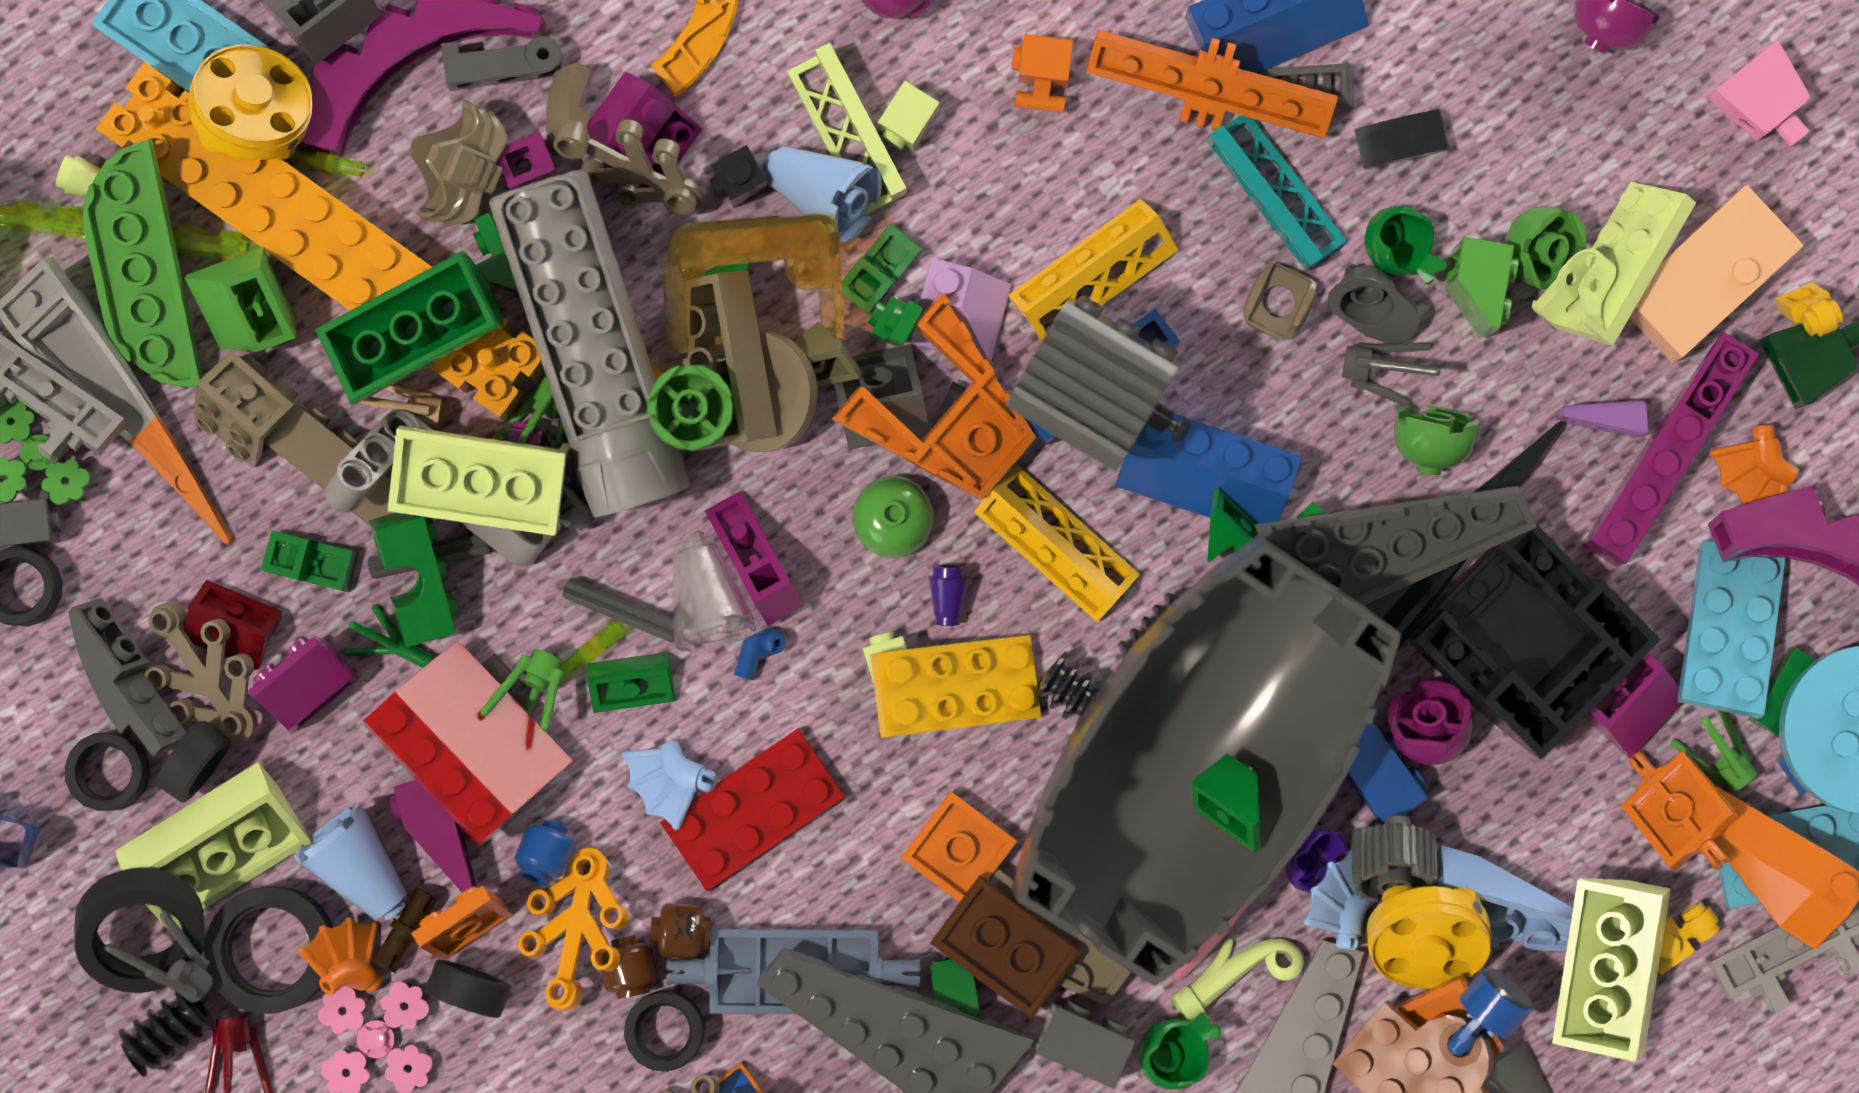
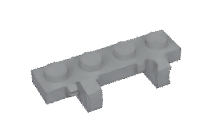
[0,334,127,464]
[1708,900,1859,1013]

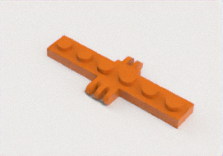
[1086,30,1338,139]

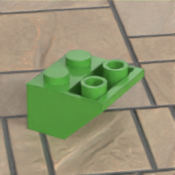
[1445,237,1519,338]
[185,247,297,352]

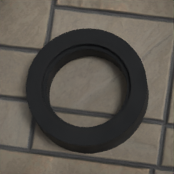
[74,868,205,993]
[204,886,333,1014]

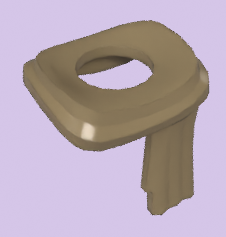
[1243,263,1318,340]

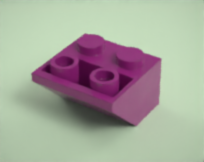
[587,71,703,188]
[248,636,360,731]
[1584,653,1681,759]

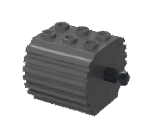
[1005,295,1191,472]

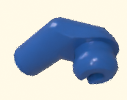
[734,628,786,681]

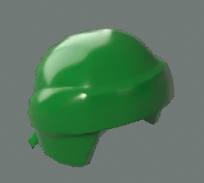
[1364,205,1448,285]
[1138,1012,1221,1090]

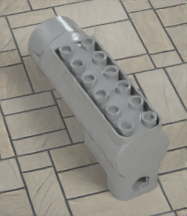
[489,169,691,517]

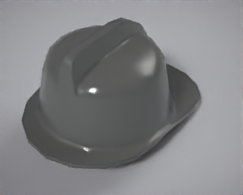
[1327,264,1420,344]

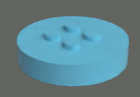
[1779,646,1859,814]

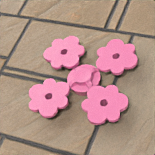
[318,982,433,1093]

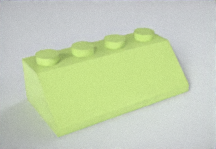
[115,762,312,930]
[1552,878,1671,1062]

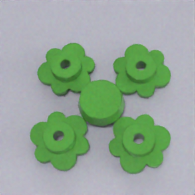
[0,399,91,505]

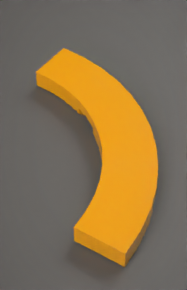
[651,0,740,100]

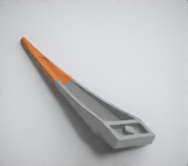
[0,256,234,545]

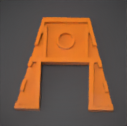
[832,293,1036,500]

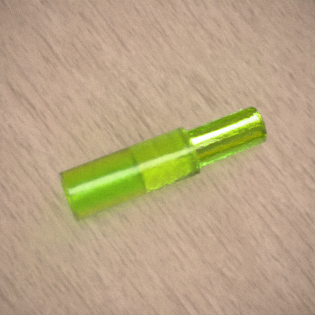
[288,146,365,177]
[561,620,626,678]

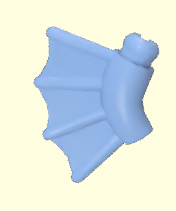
[621,741,717,830]
[1303,849,1376,950]

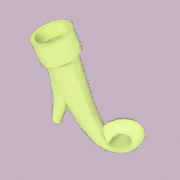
[1170,938,1304,1021]

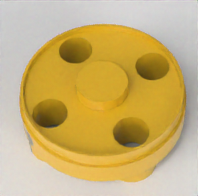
[188,45,312,160]
[1367,885,1491,989]

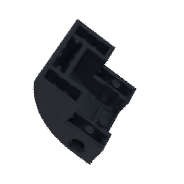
[1407,522,1661,760]

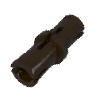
[372,887,439,973]

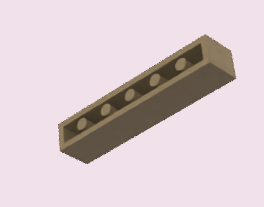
[242,353,426,526]

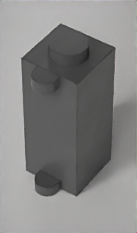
[0,489,65,550]

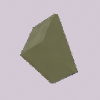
[793,322,862,387]

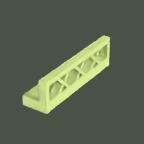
[787,43,907,215]

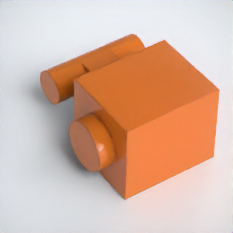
[1011,34,1073,113]

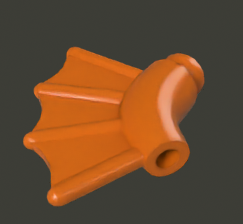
[1709,424,1799,505]
[298,917,382,995]

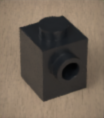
[709,145,770,208]

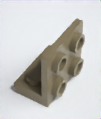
[194,350,294,468]

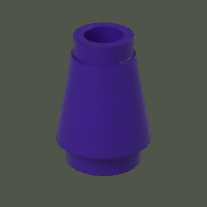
[929,565,970,626]

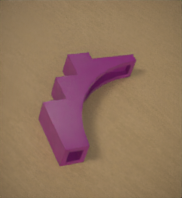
[299,0,546,158]
[1708,485,1859,586]

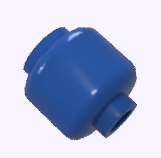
[514,820,576,886]

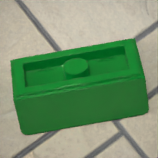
[1748,647,1815,738]
[587,652,676,713]

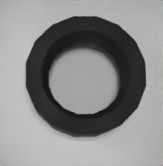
[0,547,63,627]
[155,721,230,802]
[64,732,150,811]
[425,959,511,1018]
[624,990,705,1072]

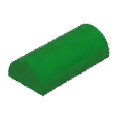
[315,251,504,405]

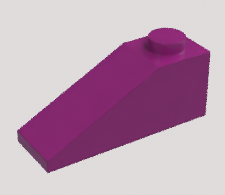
[705,491,804,626]
[390,780,478,892]

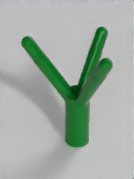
[343,604,433,668]

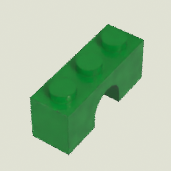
[369,512,459,647]

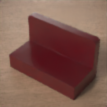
[184,579,283,670]

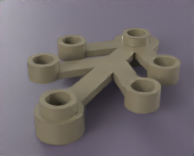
[553,120,703,215]
[144,601,258,744]

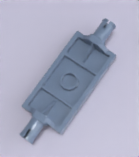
[667,928,920,1014]

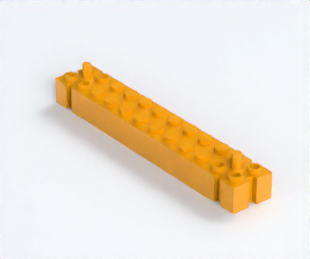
[96,61,544,421]

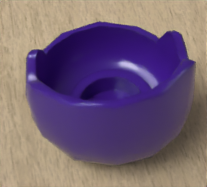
[1285,829,1348,894]

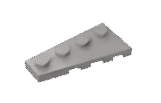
[1236,940,1364,1093]

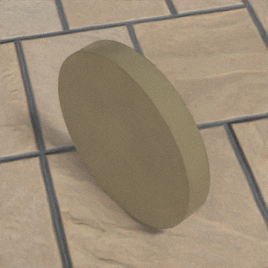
[734,331,818,453]

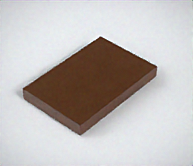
[930,875,1081,1019]

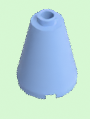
[764,146,882,243]
[293,802,407,921]

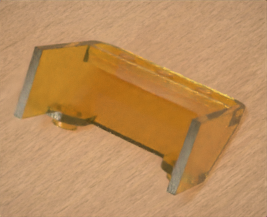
[663,212,845,353]

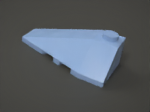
[1433,845,1573,951]

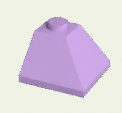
[911,258,1011,364]

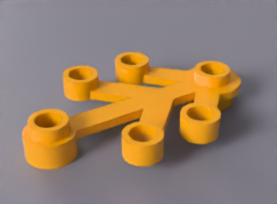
[518,848,629,1011]

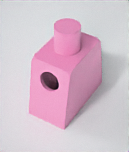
[1708,41,1810,147]

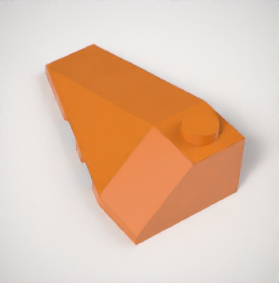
[1714,787,1859,949]

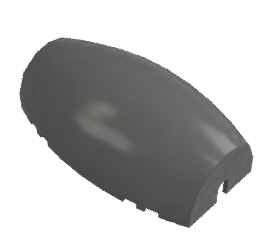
[1012,535,1401,986]

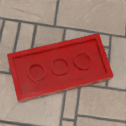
[660,728,845,892]

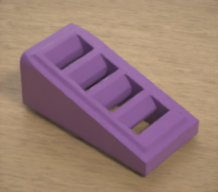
[1556,401,1648,438]

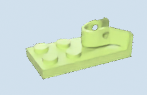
[1532,182,1696,346]
[388,426,570,536]

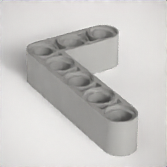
[324,409,552,567]

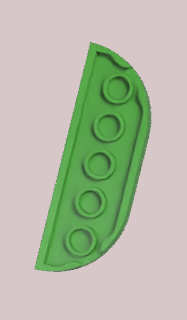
[83,138,204,387]

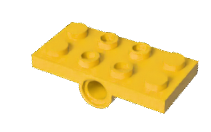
[870,635,1041,738]

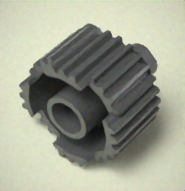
[1351,816,1437,902]

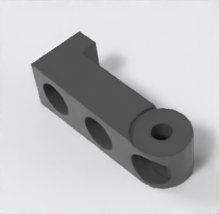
[441,36,563,91]

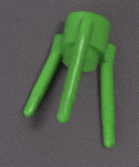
[494,377,565,448]
[480,649,565,731]
[1671,710,1758,793]

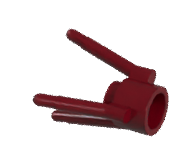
[205,1017,274,1093]

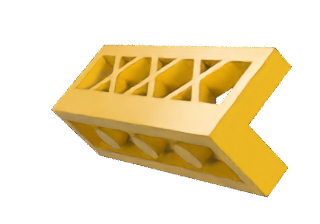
[1008,198,1178,341]
[974,464,1140,622]

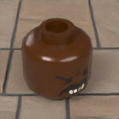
[650,903,711,959]

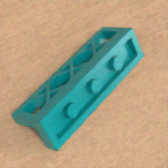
[1207,115,1346,272]

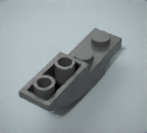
[69,598,187,757]

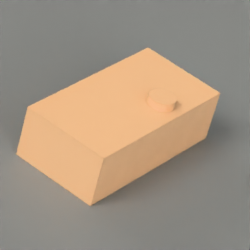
[1630,185,1804,363]

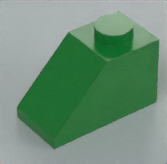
[1191,754,1260,853]

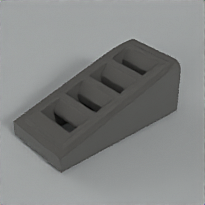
[1267,63,1354,109]

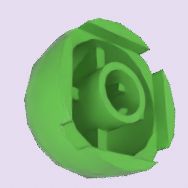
[1505,206,1587,289]
[647,365,732,451]
[1394,405,1480,475]
[852,476,935,559]

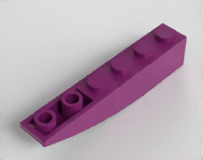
[1581,332,1759,567]

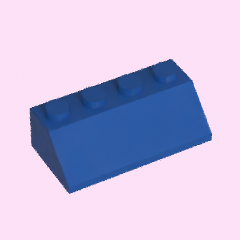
[1185,0,1369,74]
[1115,414,1302,524]

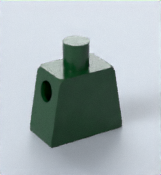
[1759,321,1859,410]

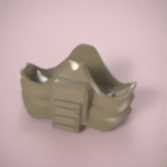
[409,99,508,226]

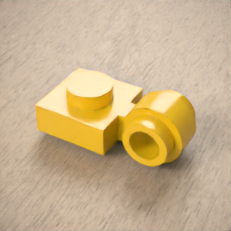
[1775,282,1843,337]
[1658,901,1720,975]

